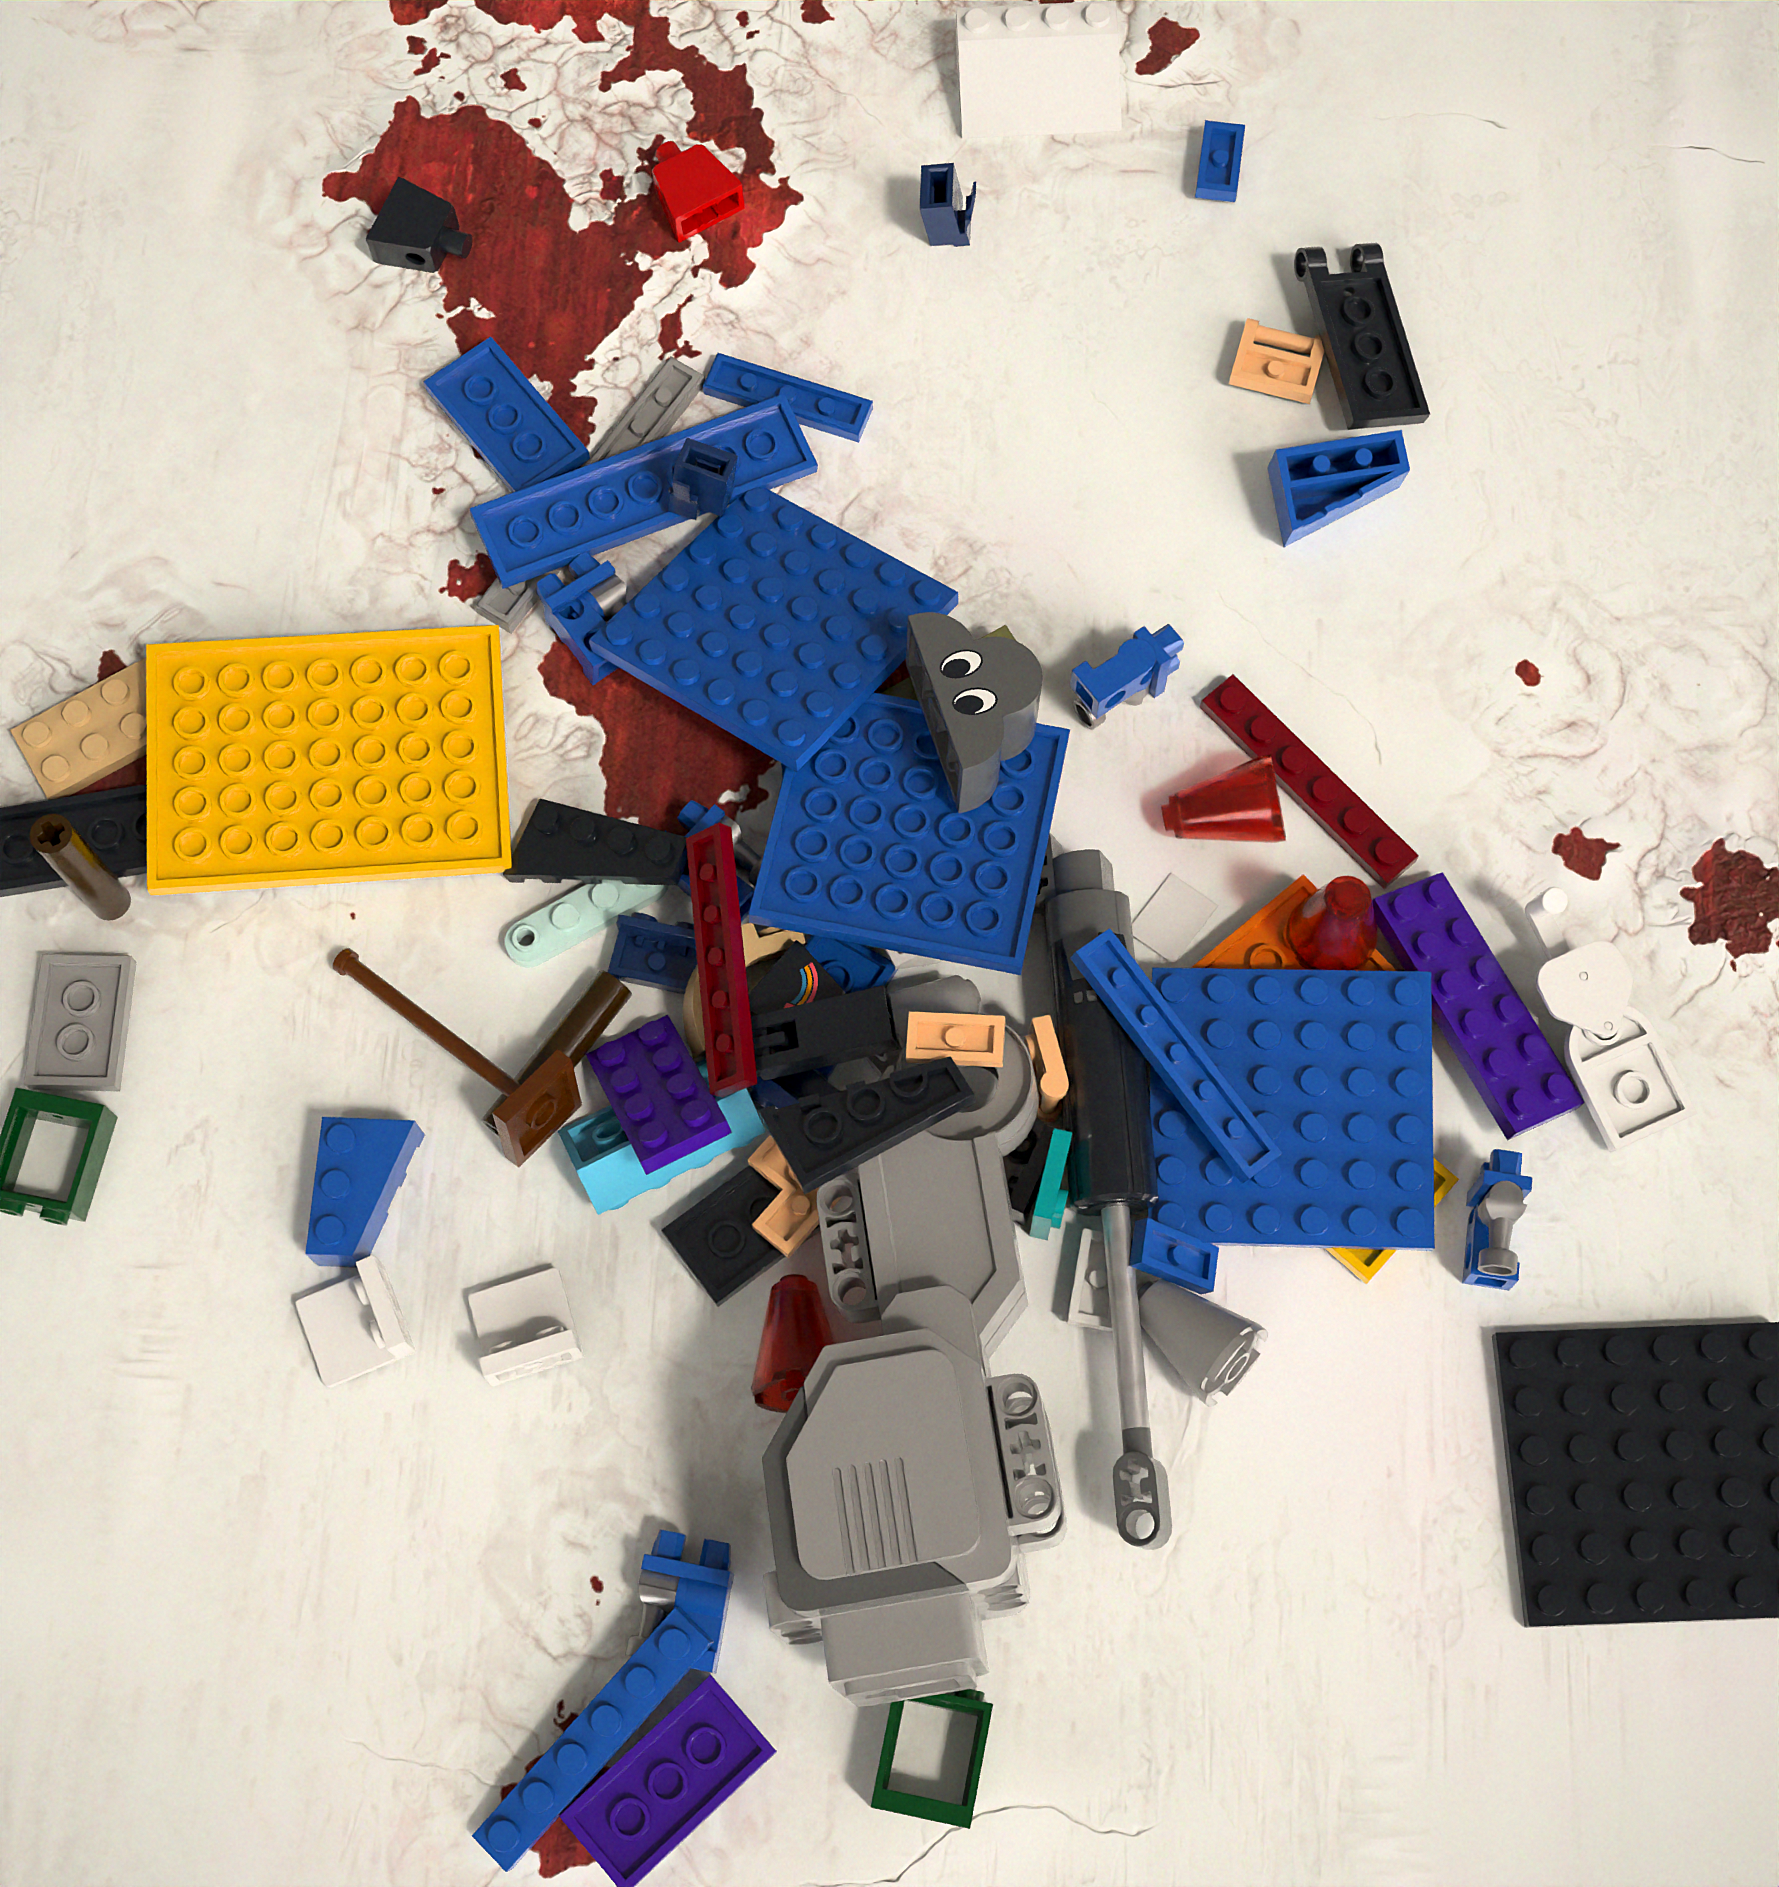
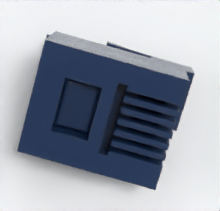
[920,163,976,247]
[668,438,738,521]

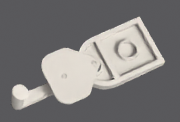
[1525,886,1698,1153]

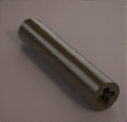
[29,814,131,921]
[481,970,632,1136]

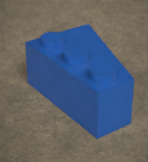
[1267,430,1410,547]
[305,1117,425,1268]

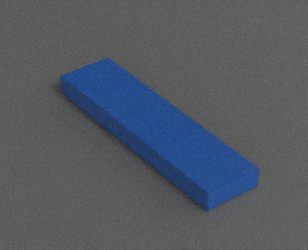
[703,353,873,443]

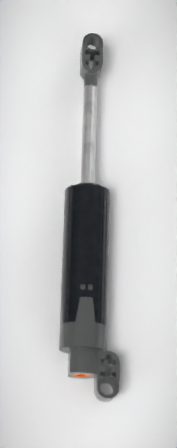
[1034,833,1172,1550]

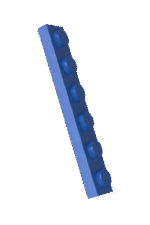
[1070,928,1282,1184]
[472,1607,714,1872]

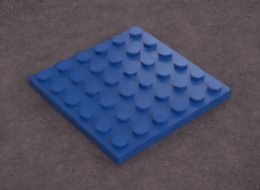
[589,488,959,772]
[748,692,1070,975]
[1148,968,1435,1251]

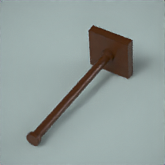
[333,948,582,1168]

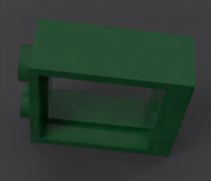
[0,1088,118,1226]
[871,1689,993,1829]

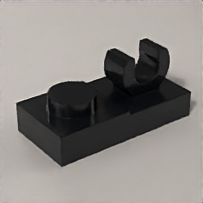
[1007,1124,1057,1225]

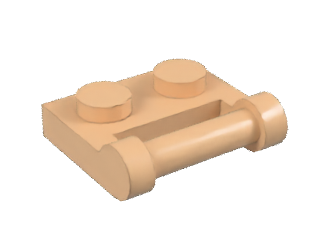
[1229,318,1324,404]
[1024,1015,1069,1122]

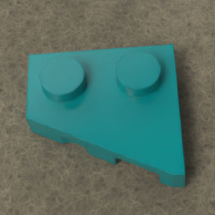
[1030,1128,1072,1241]

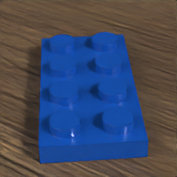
[423,337,590,493]

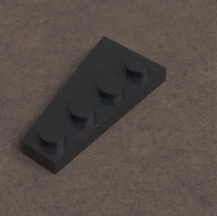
[503,798,688,885]
[758,1056,976,1194]

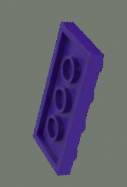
[586,1014,732,1175]
[559,1675,777,1887]

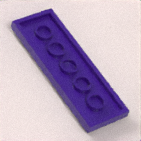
[1366,872,1585,1141]

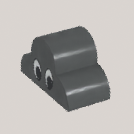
[906,612,1043,813]

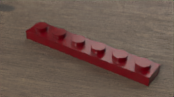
[1200,674,1419,890]
[686,823,757,1098]

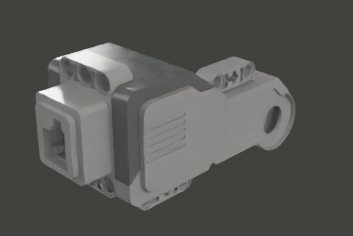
[762,1012,1067,1707]

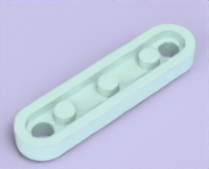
[505,880,669,968]

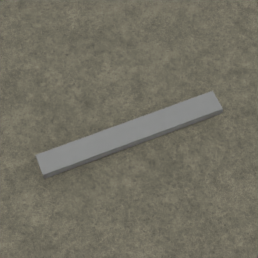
[474,356,705,634]

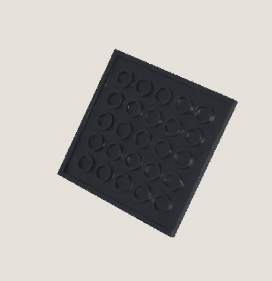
[1492,1322,1779,1628]

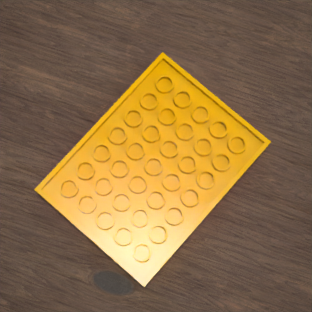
[146,625,512,895]

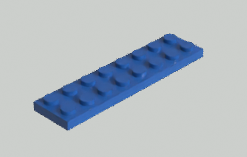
[469,394,818,589]

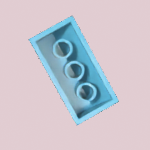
[558,1058,766,1215]

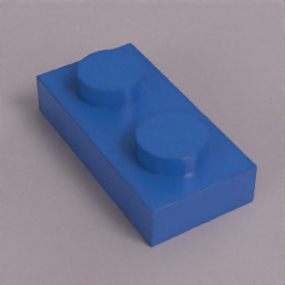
[1195,120,1245,202]
[1129,1218,1219,1295]

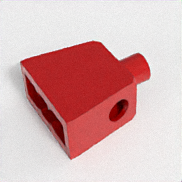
[652,141,745,243]

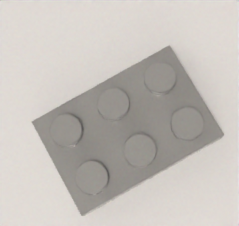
[24,955,137,1091]

